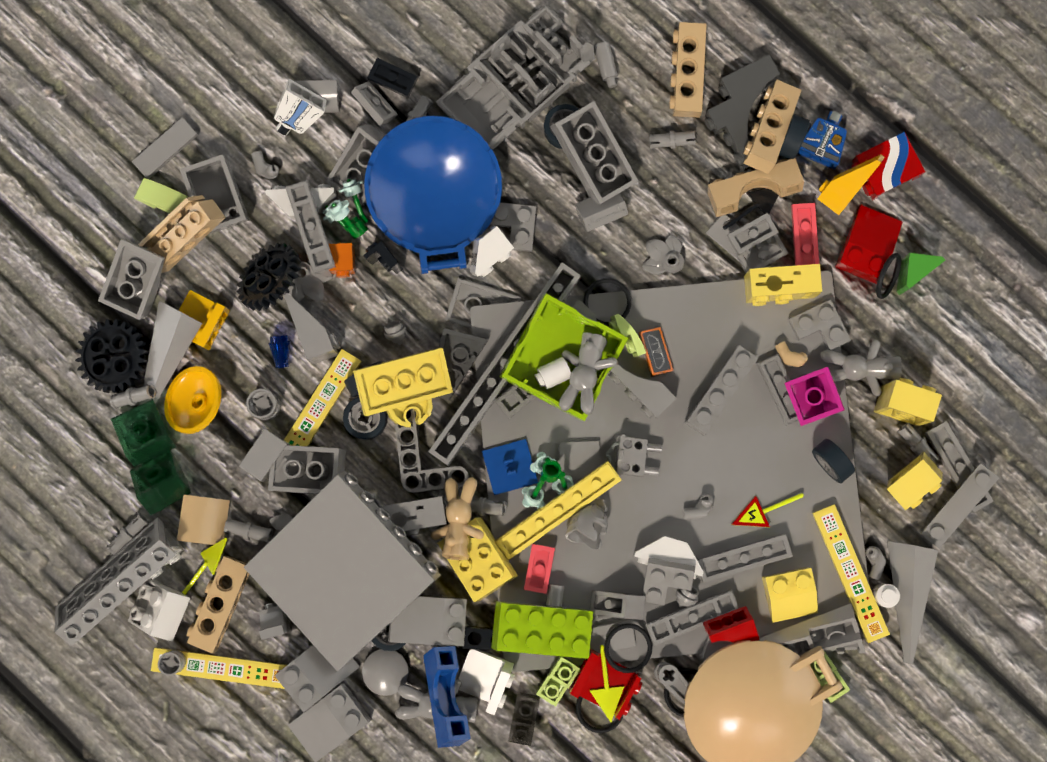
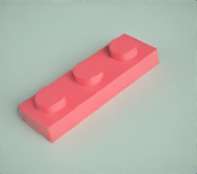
[791,203,819,266]

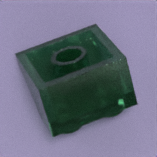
[111,399,176,467]
[130,448,191,515]

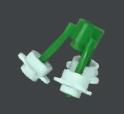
[323,179,368,239]
[521,452,574,509]

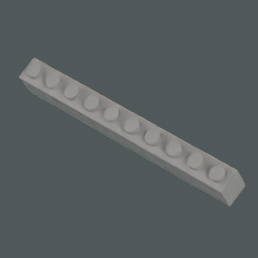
[428,263,581,466]

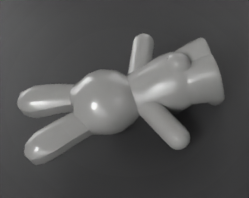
[559,332,618,415]
[820,340,902,396]
[395,679,479,723]

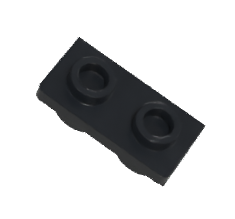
[363,242,403,274]

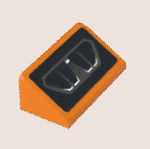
[638,327,673,377]

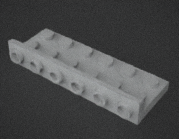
[54,517,175,646]

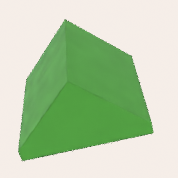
[896,253,945,295]

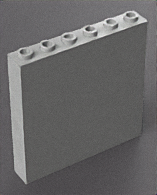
[244,471,441,672]

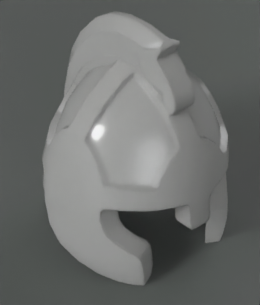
[565,497,608,550]

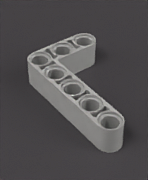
[395,409,469,493]

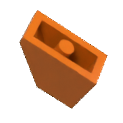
[329,243,355,278]

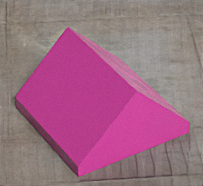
[784,366,845,426]

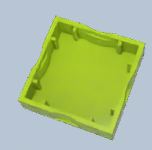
[500,293,628,421]

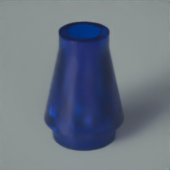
[268,335,291,368]

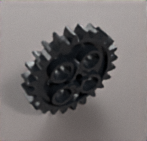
[236,243,301,311]
[75,319,149,393]

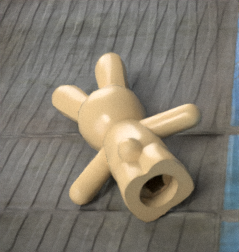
[431,477,484,560]

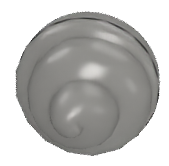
[384,320,406,345]
[675,586,699,608]

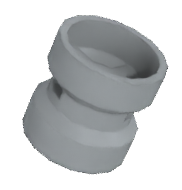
[158,650,186,676]

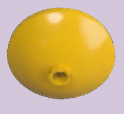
[164,366,221,434]

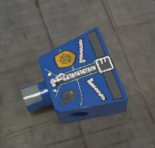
[797,111,847,170]

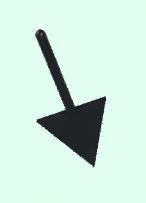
[723,189,779,230]

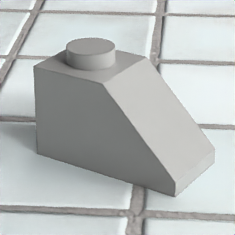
[590,590,645,620]

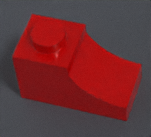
[702,606,760,643]

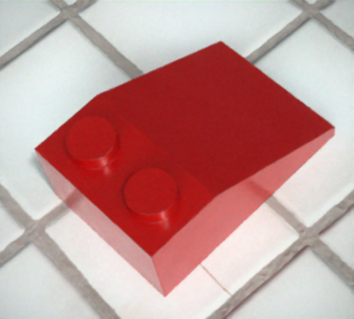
[835,205,903,284]

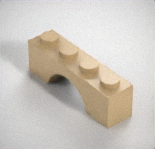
[708,158,804,217]

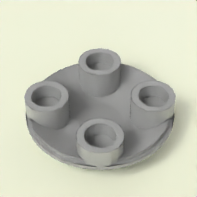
[362,649,409,696]

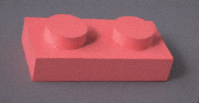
[524,544,555,594]

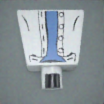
[274,79,327,135]

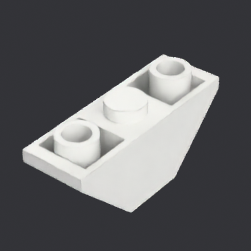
[266,184,337,220]
[633,536,703,579]

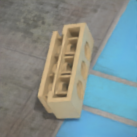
[138,195,226,273]

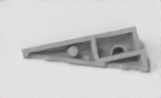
[137,301,202,422]
[887,541,938,665]
[759,603,866,656]

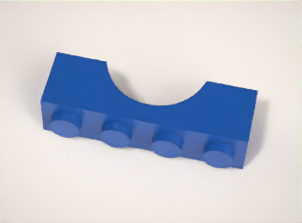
[423,646,471,748]

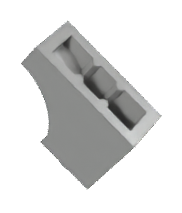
[259,602,291,640]

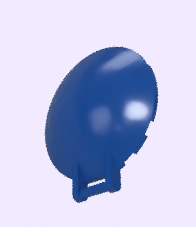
[364,116,502,274]

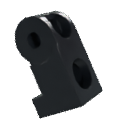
[462,625,494,650]

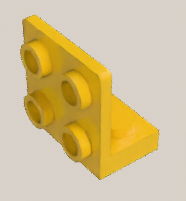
[178,290,230,350]

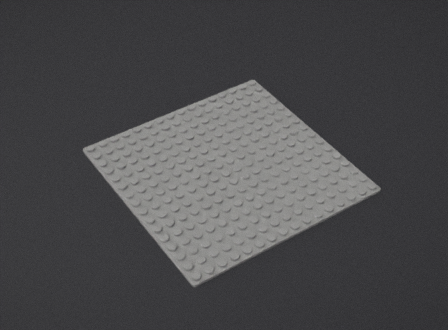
[470,271,869,672]

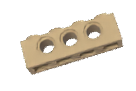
[669,22,706,118]
[743,80,801,174]
[187,556,250,654]

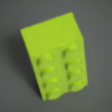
[491,601,593,659]

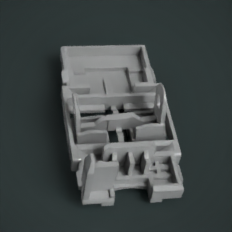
[436,5,596,150]

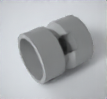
[246,389,281,421]

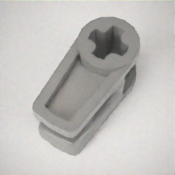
[653,662,689,704]

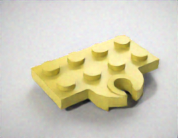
[353,348,453,427]

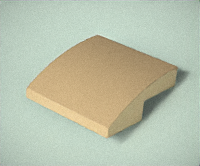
[177,494,230,545]

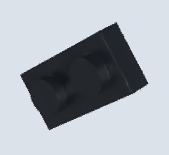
[367,58,418,98]

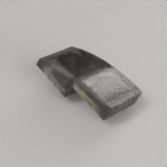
[508,692,540,746]

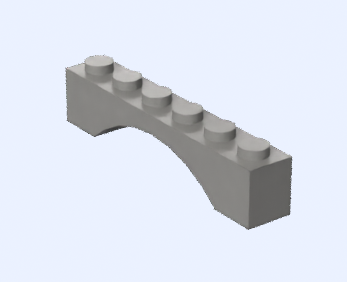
[572,299,677,418]

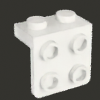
[459,649,515,715]

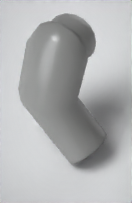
[251,151,279,179]
[683,494,714,520]
[865,546,886,581]

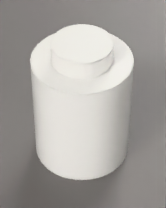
[535,357,571,390]
[871,583,900,608]

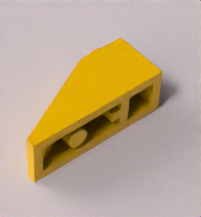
[817,155,885,215]

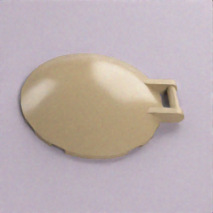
[683,640,843,762]

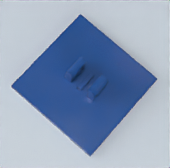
[482,439,538,495]

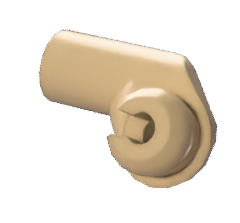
[775,341,808,367]

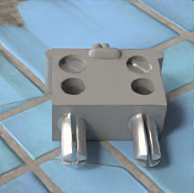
[605,434,662,477]

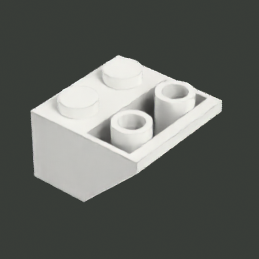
[470,226,514,277]
[128,579,190,642]

